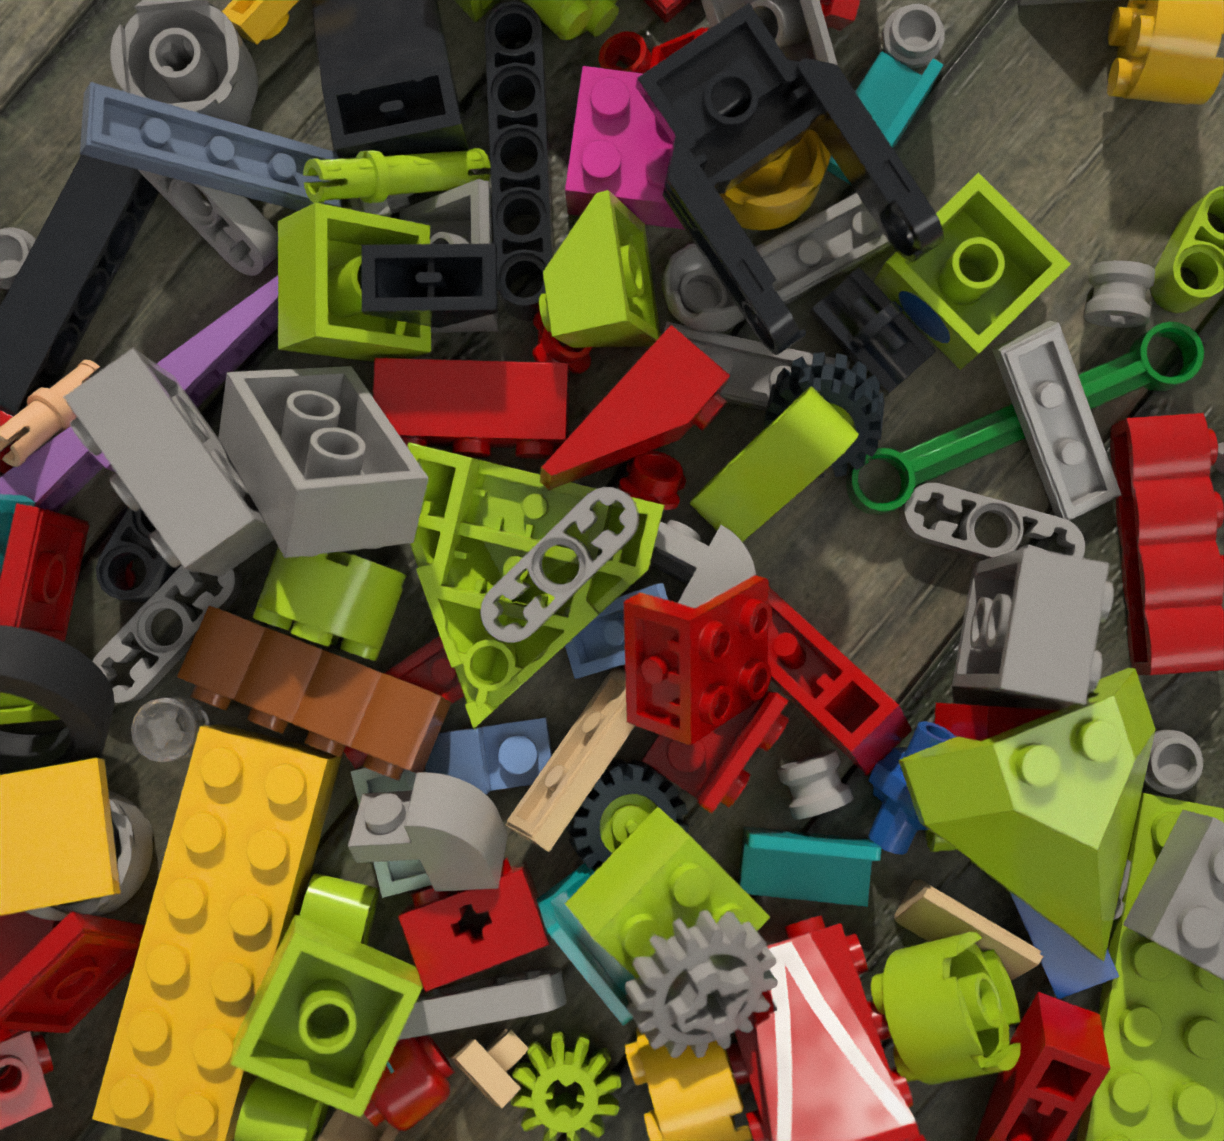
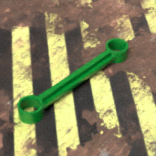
[846,322,1204,515]

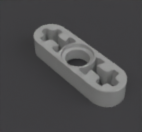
[137,169,278,276]
[899,483,1085,560]
[481,487,640,642]
[93,565,243,703]
[398,967,567,1040]

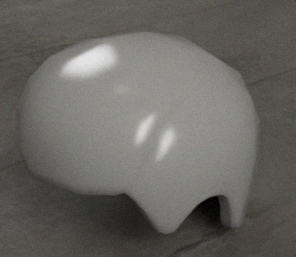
[661,243,745,332]

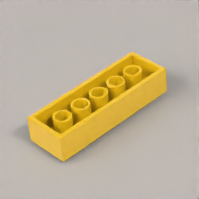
[92,724,342,1141]

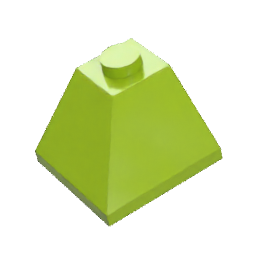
[539,190,661,348]

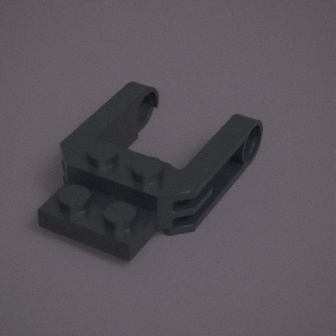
[635,3,944,355]

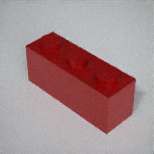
[373,358,570,459]

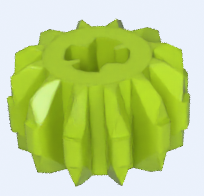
[511,1030,621,1141]

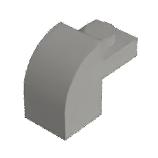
[650,520,756,608]
[348,772,508,891]

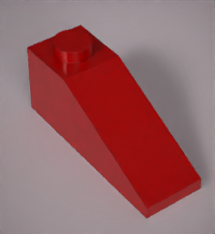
[540,325,731,490]
[768,587,912,775]
[975,992,1111,1141]

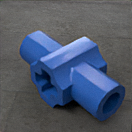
[868,721,957,855]

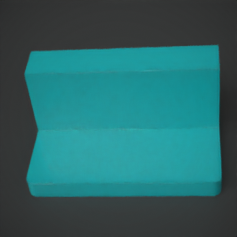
[827,51,944,186]
[738,826,882,907]
[536,863,636,1026]

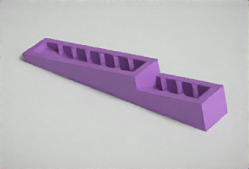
[0,275,278,513]

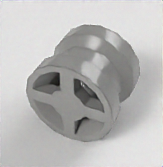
[1084,260,1155,328]
[776,749,854,820]

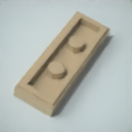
[506,668,635,852]

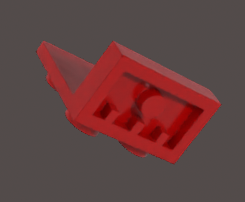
[623,575,772,746]
[642,691,789,814]

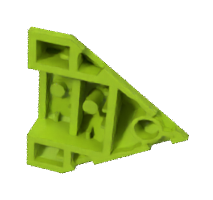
[407,442,665,729]
[899,668,1156,961]

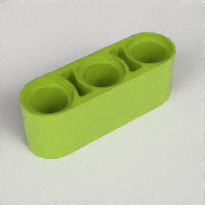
[689,386,859,542]

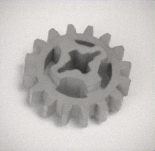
[625,911,778,1058]

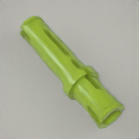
[303,148,491,204]

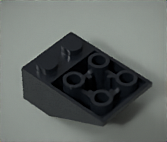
[312,0,469,159]

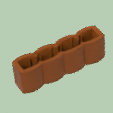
[177,606,451,781]

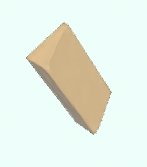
[894,879,1043,981]

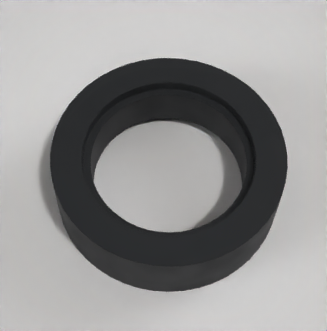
[0,625,115,775]

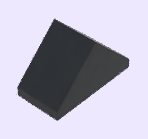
[362,243,497,328]

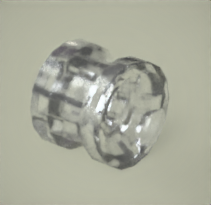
[131,697,209,763]

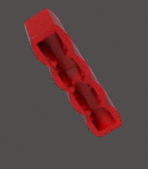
[1110,413,1224,675]

